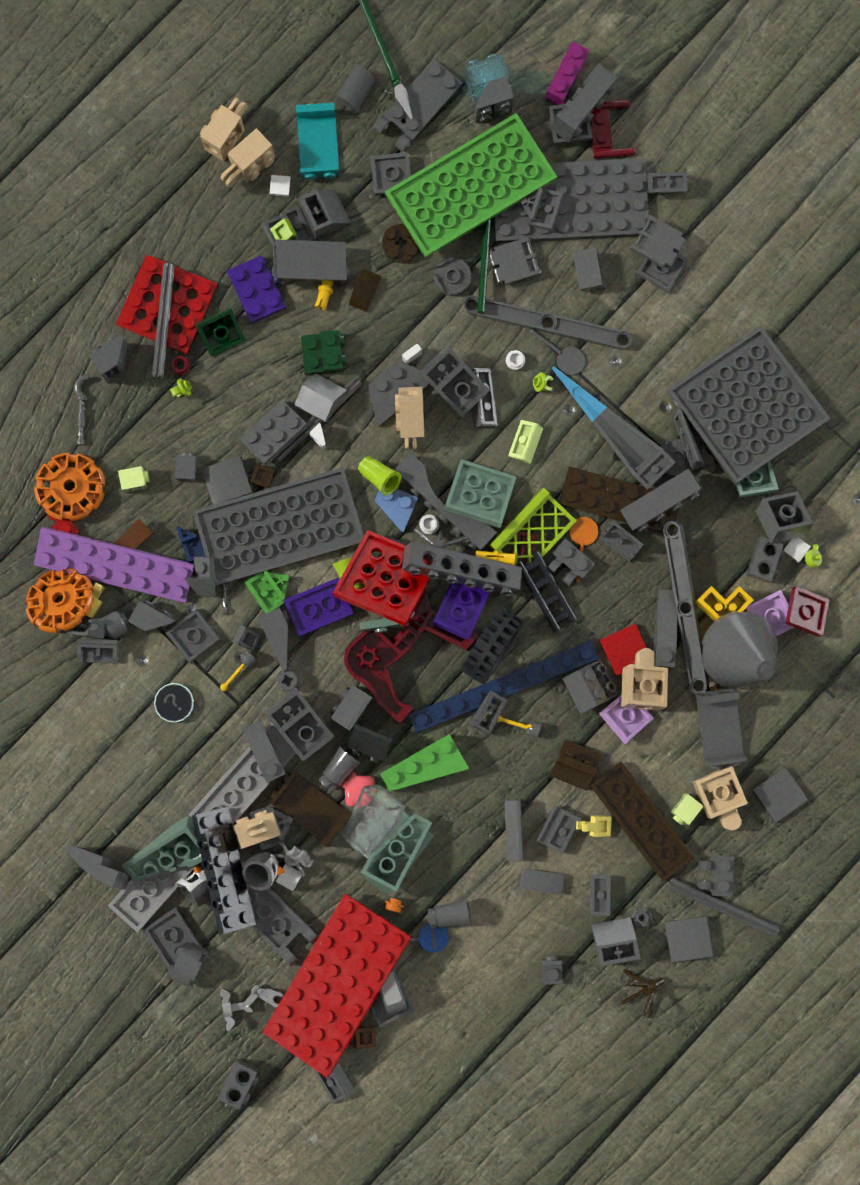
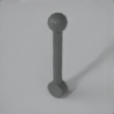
[222,584,227,615]

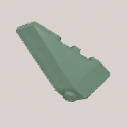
[360,813,432,897]
[122,815,202,881]

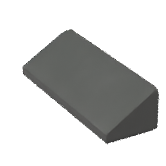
[471,368,497,428]
[673,409,705,470]
[505,800,523,861]
[313,1062,355,1104]

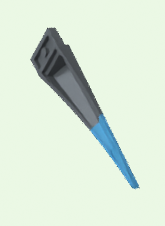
[552,367,676,490]

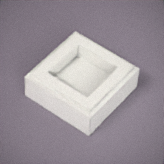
[269,175,291,197]
[402,344,422,364]
[784,538,811,563]
[276,864,302,891]

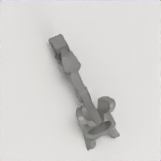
[272,841,313,877]
[220,985,283,1031]

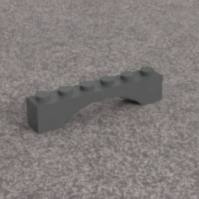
[395,453,497,551]

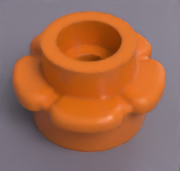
[385,898,404,913]

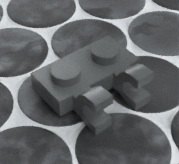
[548,539,595,586]
[697,855,734,897]

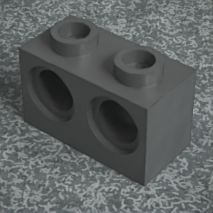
[746,536,785,583]
[217,1059,260,1110]

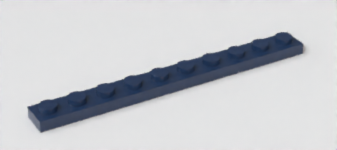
[409,641,599,733]

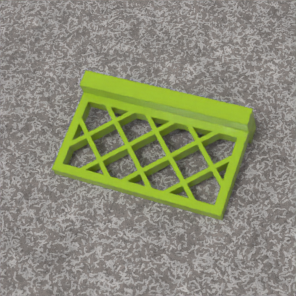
[488,488,577,566]

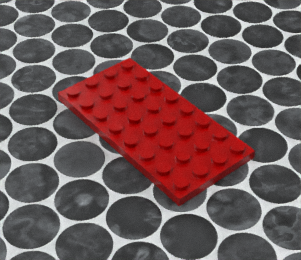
[262,894,412,1078]

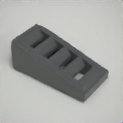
[469,691,507,735]

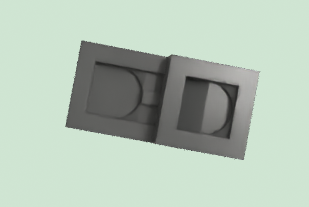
[519,868,564,894]

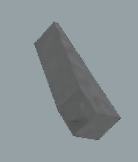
[653,589,677,669]

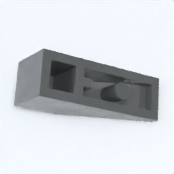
[258,607,290,672]
[243,721,286,783]

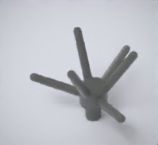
[414,528,467,549]

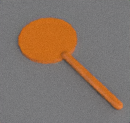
[569,517,598,582]

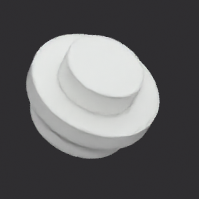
[506,350,525,370]
[420,515,439,534]

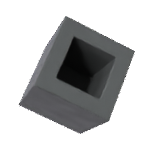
[175,452,198,482]

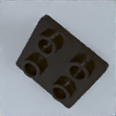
[551,740,601,791]

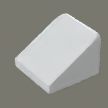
[310,423,326,449]

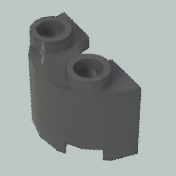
[166,942,208,989]

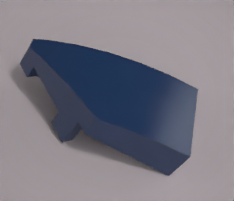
[176,526,205,563]

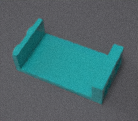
[296,103,340,180]

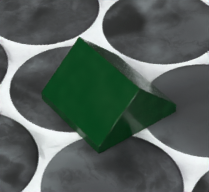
[196,308,246,357]

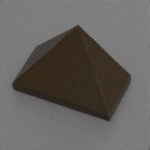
[349,270,382,312]

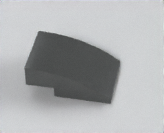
[420,345,490,417]
[264,687,334,761]
[66,844,130,890]

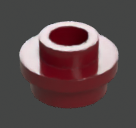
[171,356,190,375]

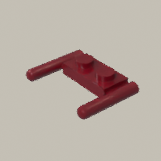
[590,100,636,159]

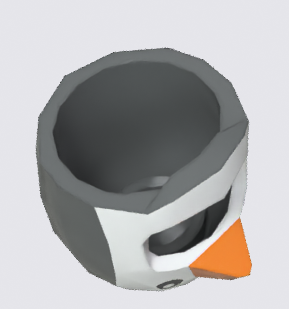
[242,852,285,891]
[177,865,211,908]

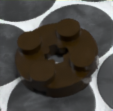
[382,224,420,264]

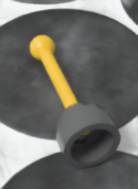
[220,650,258,691]
[497,715,542,739]

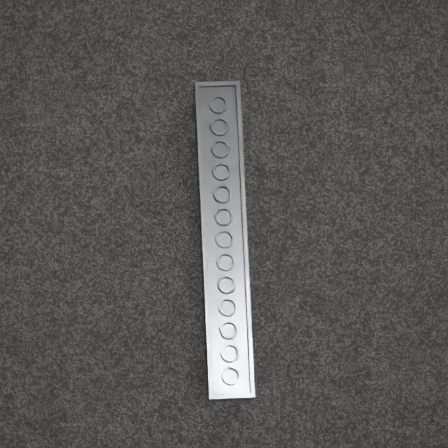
[108,718,325,932]

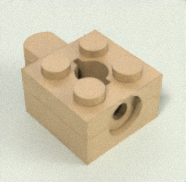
[200,97,247,162]
[220,128,275,187]
[395,387,424,450]
[621,648,668,711]
[692,766,748,830]
[233,810,280,850]

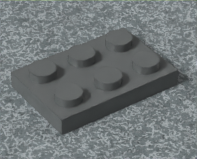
[240,399,309,466]

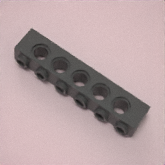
[402,541,522,596]

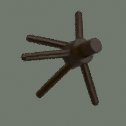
[621,969,664,1018]

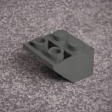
[474,76,514,123]
[299,190,351,239]
[88,334,130,383]
[562,660,619,714]
[591,917,640,966]

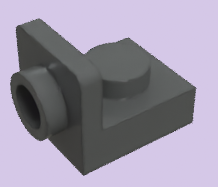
[541,955,563,985]

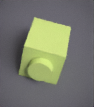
[118,466,150,493]
[671,794,703,825]

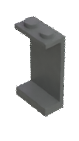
[273,239,349,285]
[696,687,747,769]

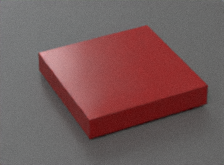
[599,624,647,676]

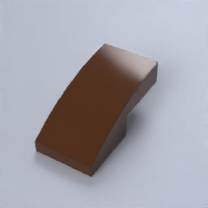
[114,519,153,550]
[346,1026,376,1050]

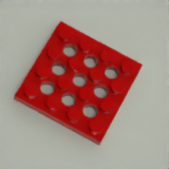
[116,254,218,355]
[333,530,430,627]

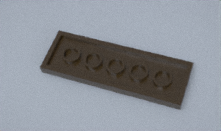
[559,466,679,535]
[590,761,694,882]

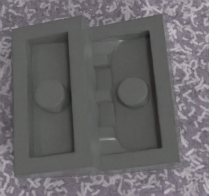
[262,205,315,246]
[202,456,253,505]
[665,916,714,962]

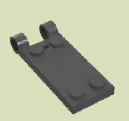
[373,59,463,152]
[246,883,319,966]

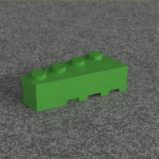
[380,734,469,791]

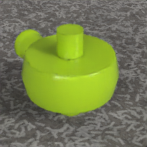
[805,544,822,568]

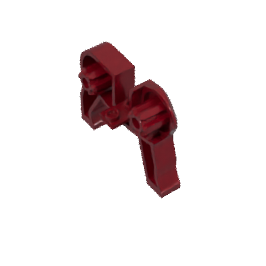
[344,582,479,724]

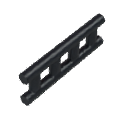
[515,551,578,633]

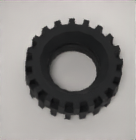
[461,607,524,685]

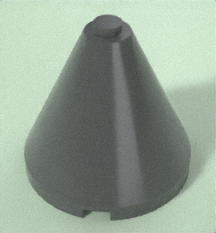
[700,611,778,689]

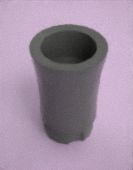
[319,746,362,792]
[428,898,472,928]

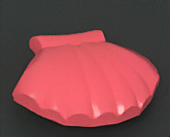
[340,771,375,807]

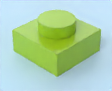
[270,218,297,240]

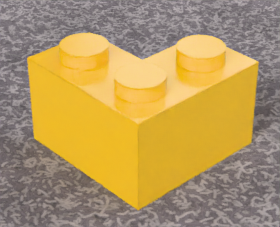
[696,586,753,622]

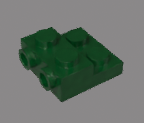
[301,330,346,375]

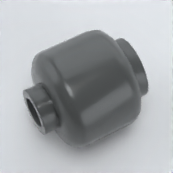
[102,611,130,640]

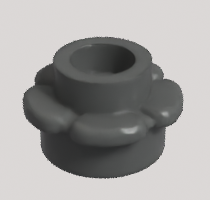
[632,907,652,927]

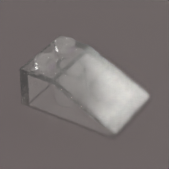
[342,785,406,859]

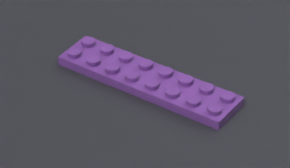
[34,526,195,603]

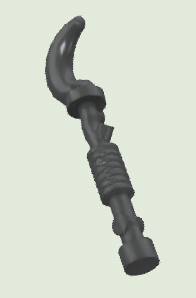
[74,375,90,445]

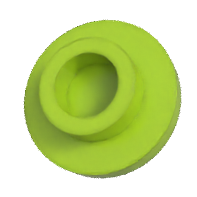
[533,372,553,392]
[170,378,192,397]

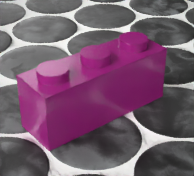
[545,41,589,105]

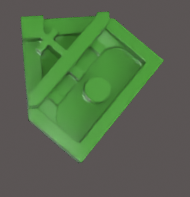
[245,571,289,614]

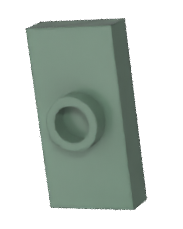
[359,618,401,633]

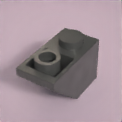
[128,600,176,632]

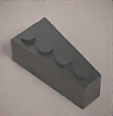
[551,64,617,143]
[620,469,703,532]

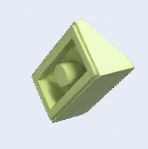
[508,420,543,464]

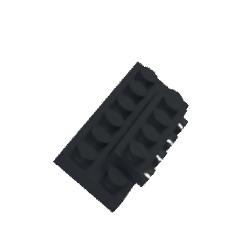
[192,807,256,935]

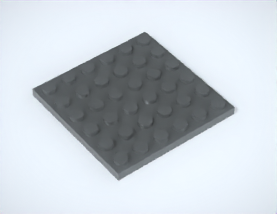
[666,326,831,485]

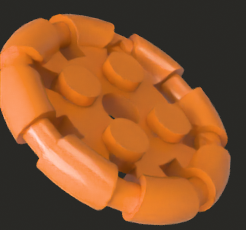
[34,453,106,521]
[26,568,94,633]

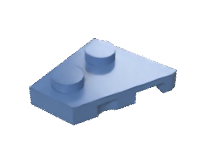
[374,489,418,533]

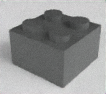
[756,491,813,544]

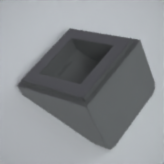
[232,625,262,652]

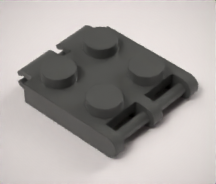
[630,215,687,268]
[489,237,542,286]

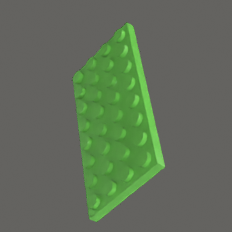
[385,113,557,258]

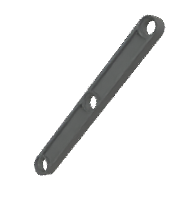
[464,296,632,350]
[663,521,710,694]

